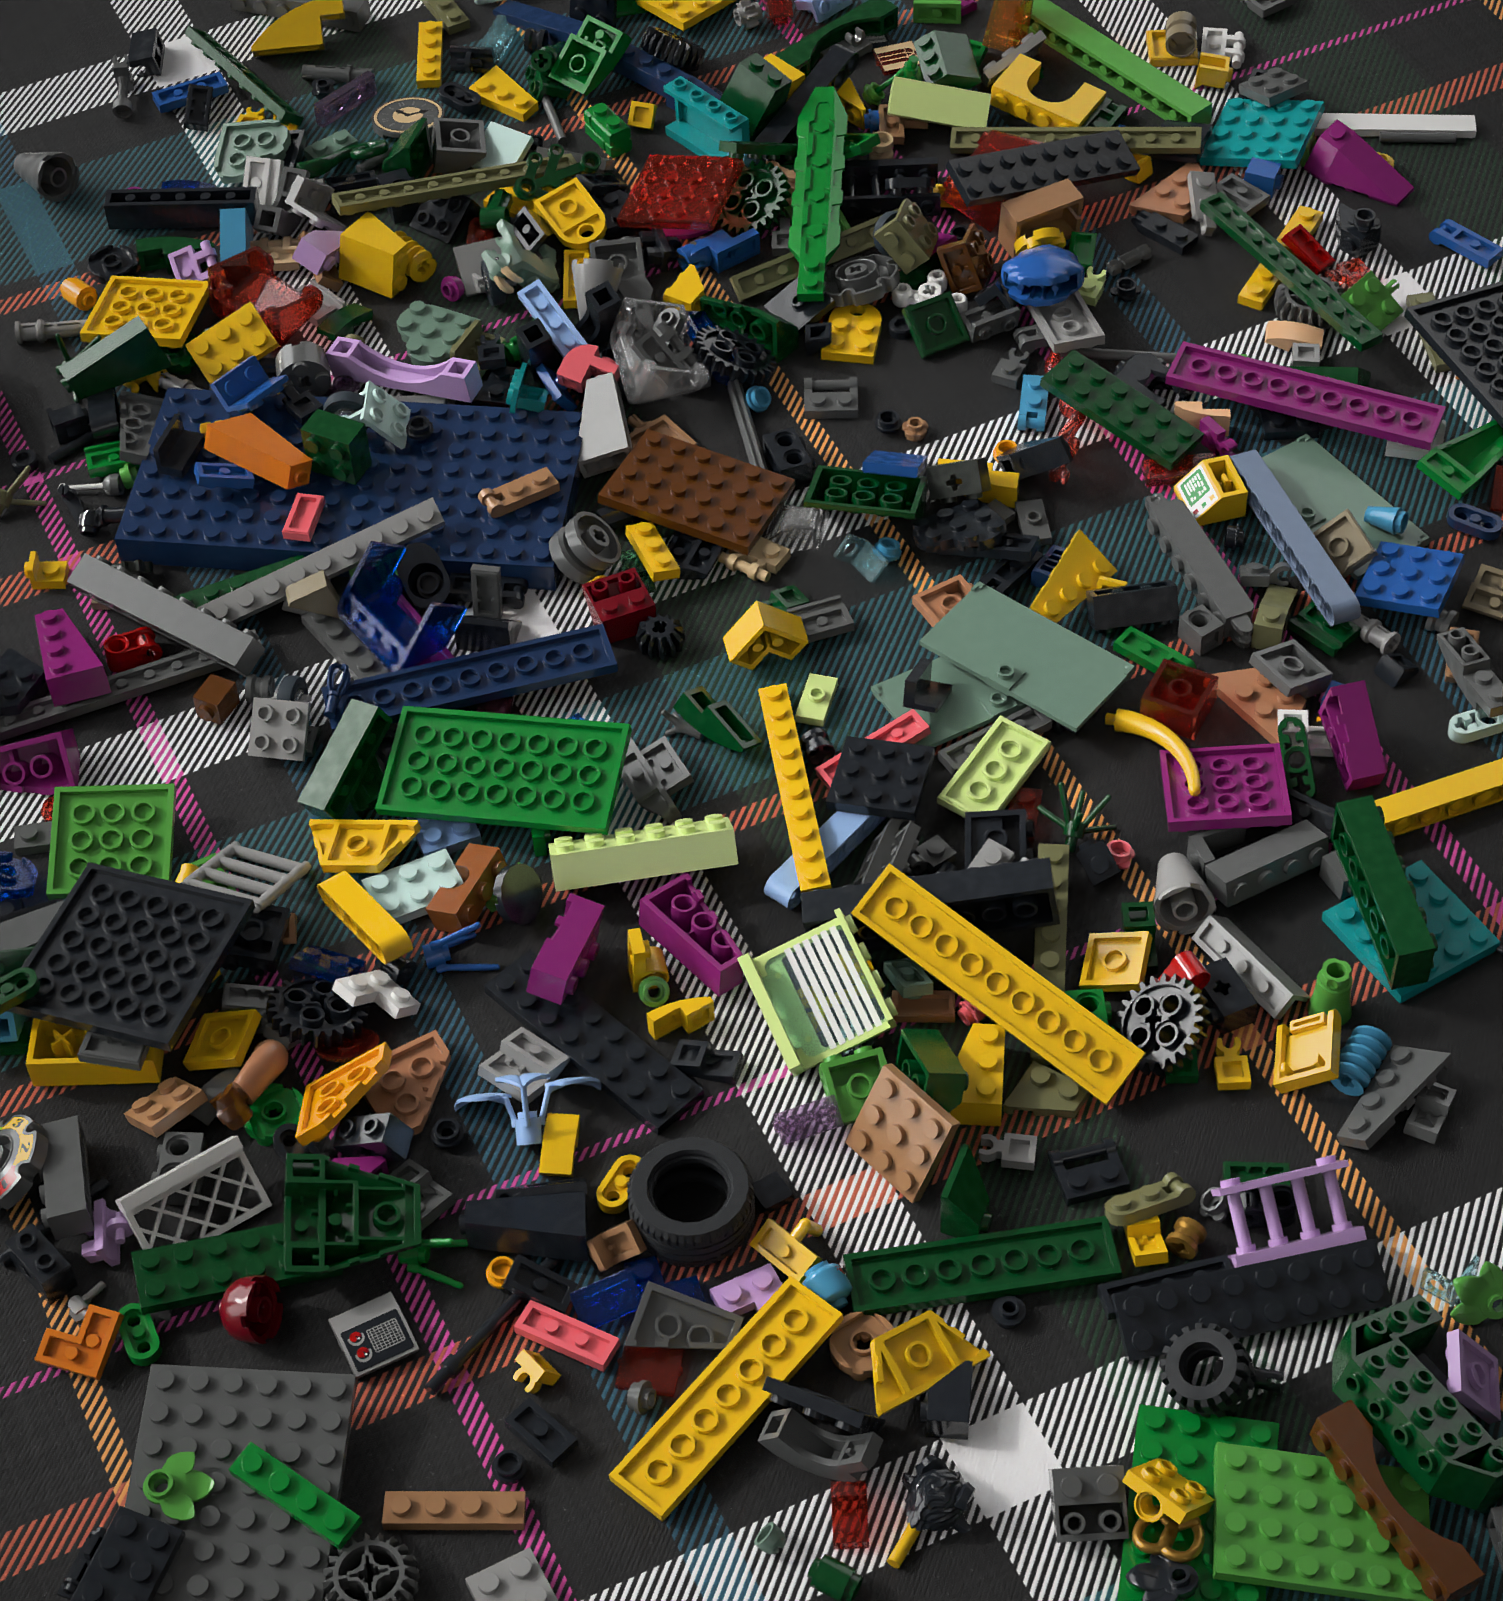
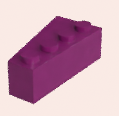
[35,608,112,707]
[639,872,743,997]

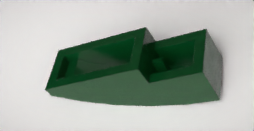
[135,237,218,274]
[673,686,762,753]

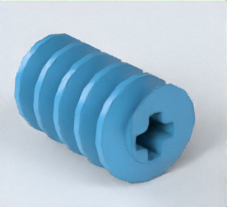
[1330,1025,1392,1096]

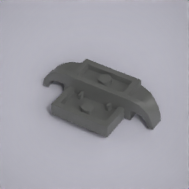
[621,736,694,825]
[853,818,921,885]

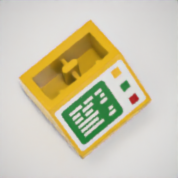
[1174,455,1248,526]

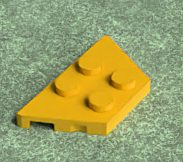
[309,819,421,873]
[870,1310,991,1417]

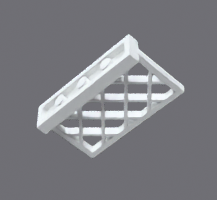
[115,1136,272,1250]

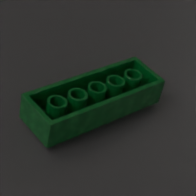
[1330,795,1438,990]

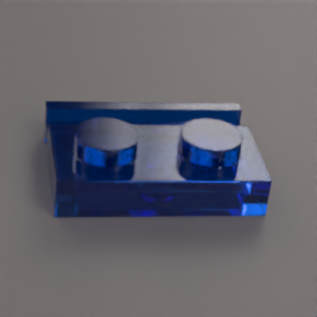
[289,945,366,982]

